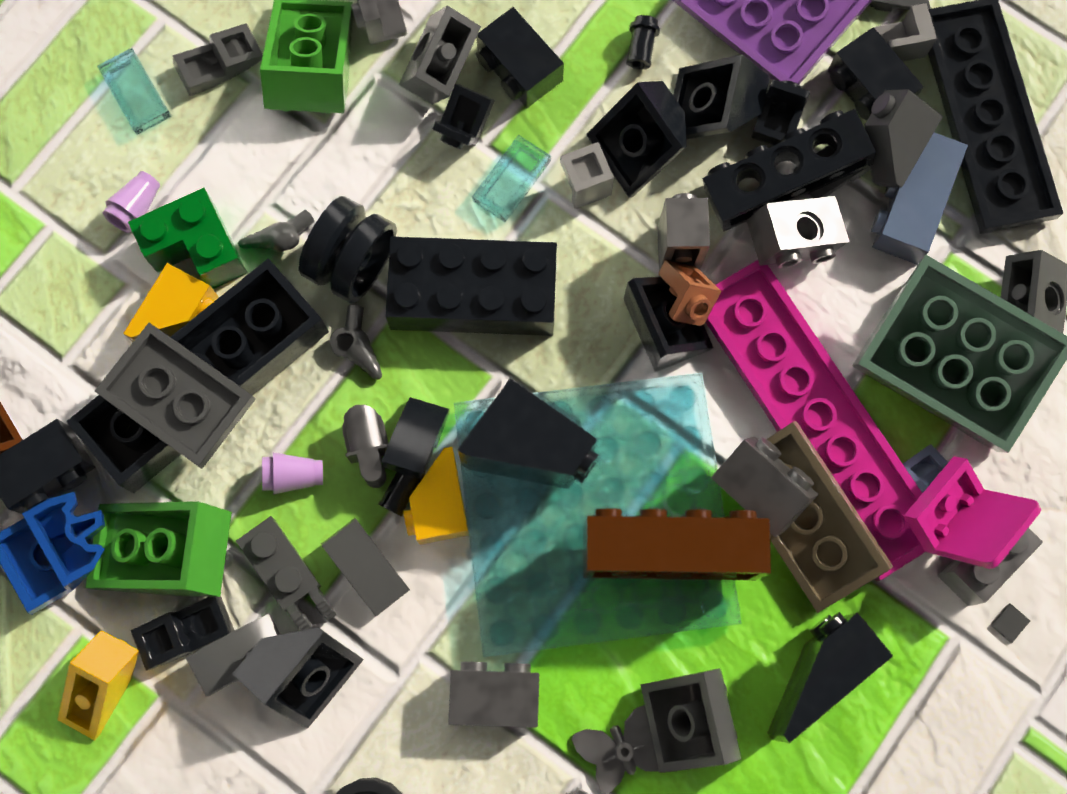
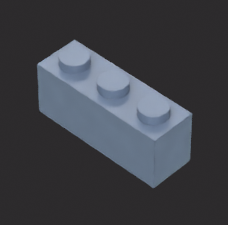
[871,132,968,265]

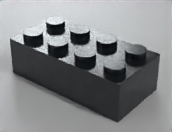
[385,236,557,336]

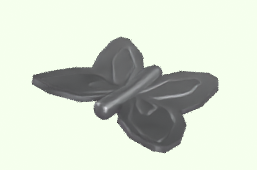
[572,705,659,794]

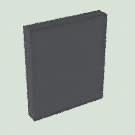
[991,603,1031,643]

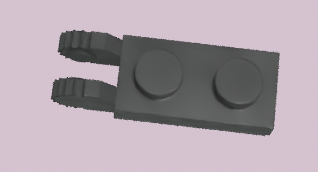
[236,516,336,631]

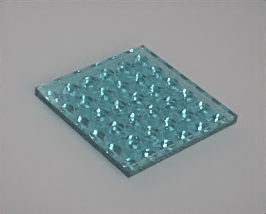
[454,372,742,657]

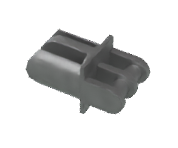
[342,405,389,488]

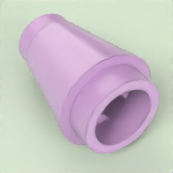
[103,171,160,233]
[262,452,323,495]

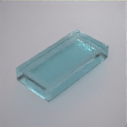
[97,48,172,135]
[472,135,551,223]

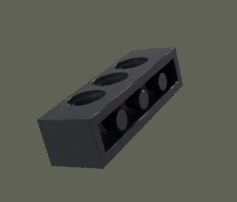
[702,109,876,231]

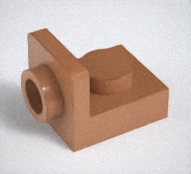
[658,260,721,326]

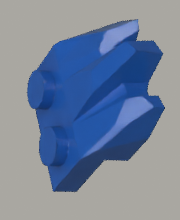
[0,492,105,615]

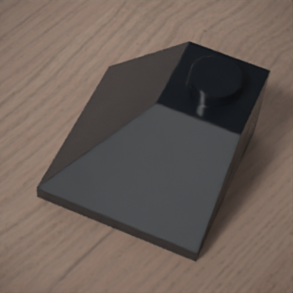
[673,54,770,139]
[586,81,687,198]
[232,627,364,729]

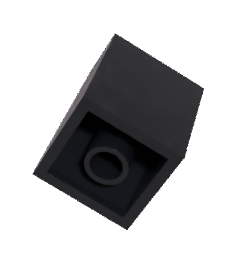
[458,378,599,489]

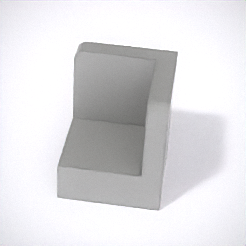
[874,3,937,61]
[560,142,614,209]

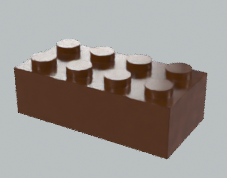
[583,508,771,581]

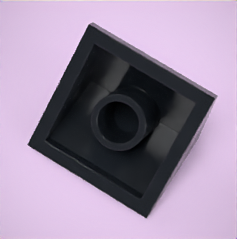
[623,277,714,372]

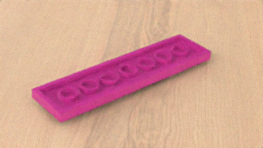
[705,260,925,582]

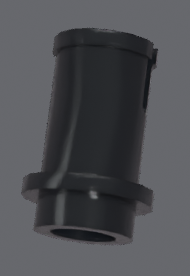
[626,15,660,70]
[378,472,421,517]

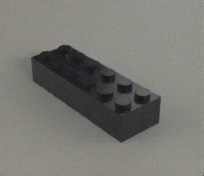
[66,258,329,493]

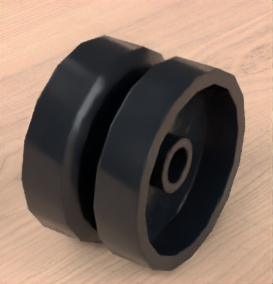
[298,196,397,304]

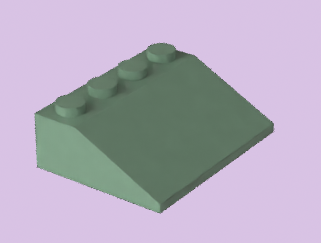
[852,254,1067,453]

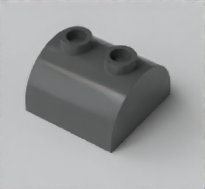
[641,668,741,773]

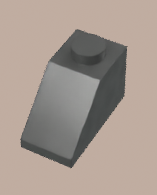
[864,89,943,188]

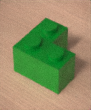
[128,187,248,289]

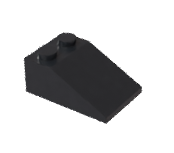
[767,612,893,743]

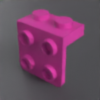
[904,456,1041,569]

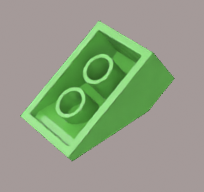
[260,0,353,113]
[85,501,232,597]

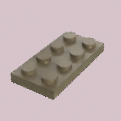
[767,421,893,613]

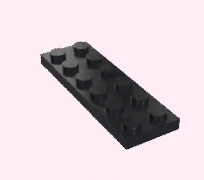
[928,0,1064,234]

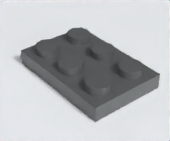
[94,322,256,469]

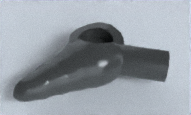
[238,209,315,251]
[330,305,382,380]

